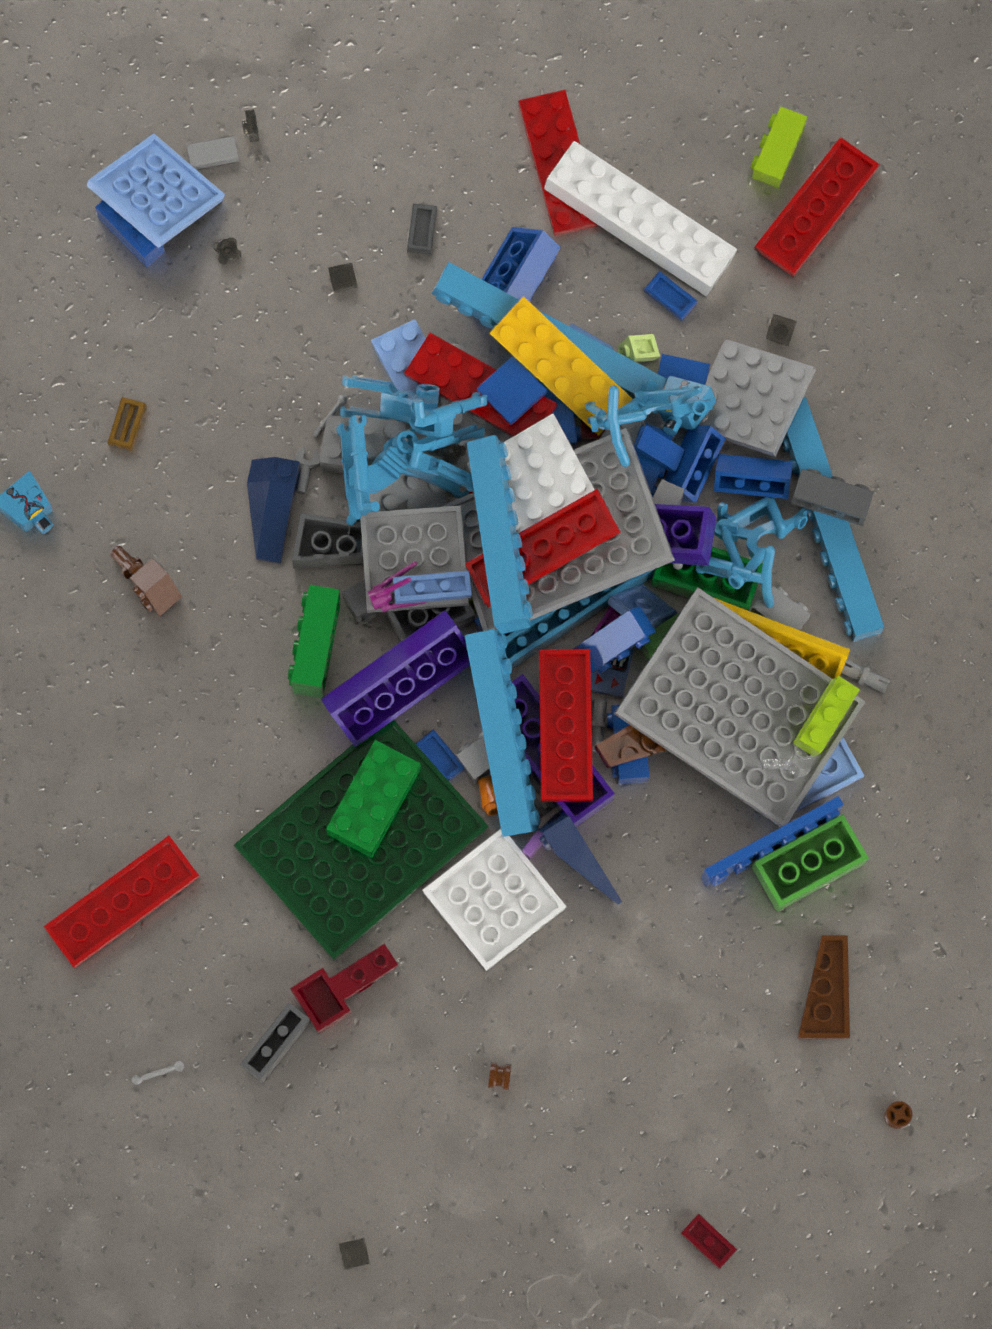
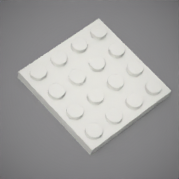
[467,414,595,533]
[422,829,567,971]

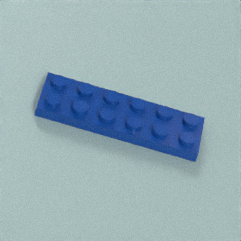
[701,796,844,887]

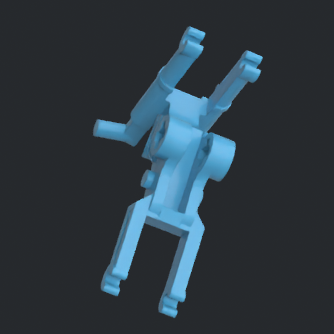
[340,375,487,468]
[336,415,474,525]

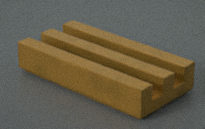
[107,397,146,451]

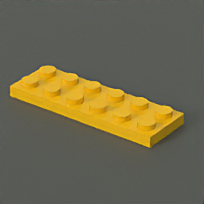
[489,296,632,435]
[714,598,850,679]

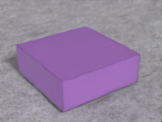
[522,831,542,860]

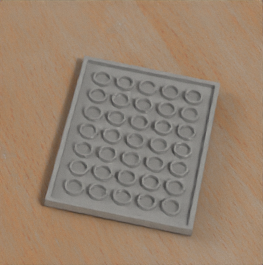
[442,428,675,631]
[614,588,865,827]

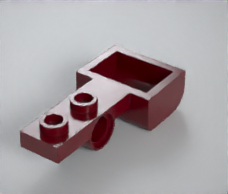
[290,943,399,1033]

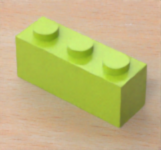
[750,106,807,189]
[793,676,860,757]

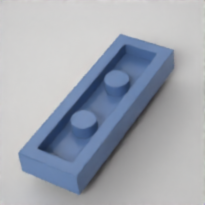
[393,571,472,604]

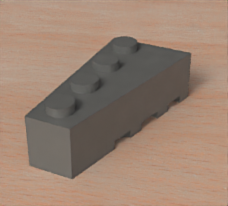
[292,513,364,569]

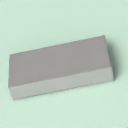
[187,136,239,169]

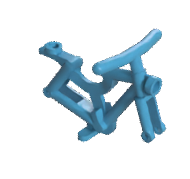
[585,379,713,467]
[696,497,808,608]

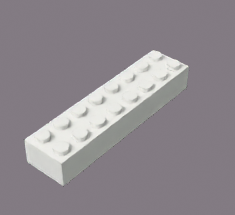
[544,141,737,297]

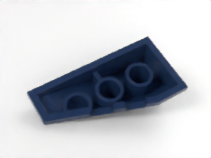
[247,457,301,564]
[539,811,622,905]

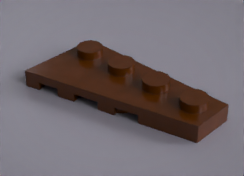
[594,725,668,768]
[797,935,850,1039]

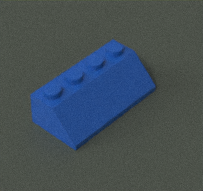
[482,227,561,302]

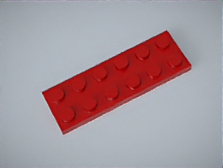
[518,90,599,236]
[754,137,880,277]
[404,333,557,437]
[465,489,621,607]
[539,649,593,802]
[43,836,200,969]

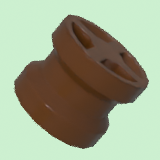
[488,1062,512,1090]
[884,1101,913,1129]

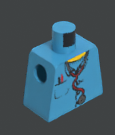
[658,376,716,436]
[0,471,53,534]

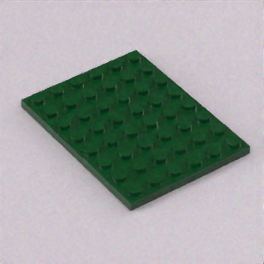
[234,720,489,961]

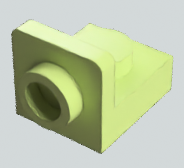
[618,334,660,362]

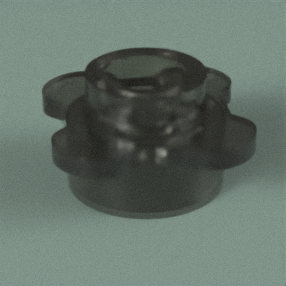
[214,237,242,264]
[436,444,466,465]

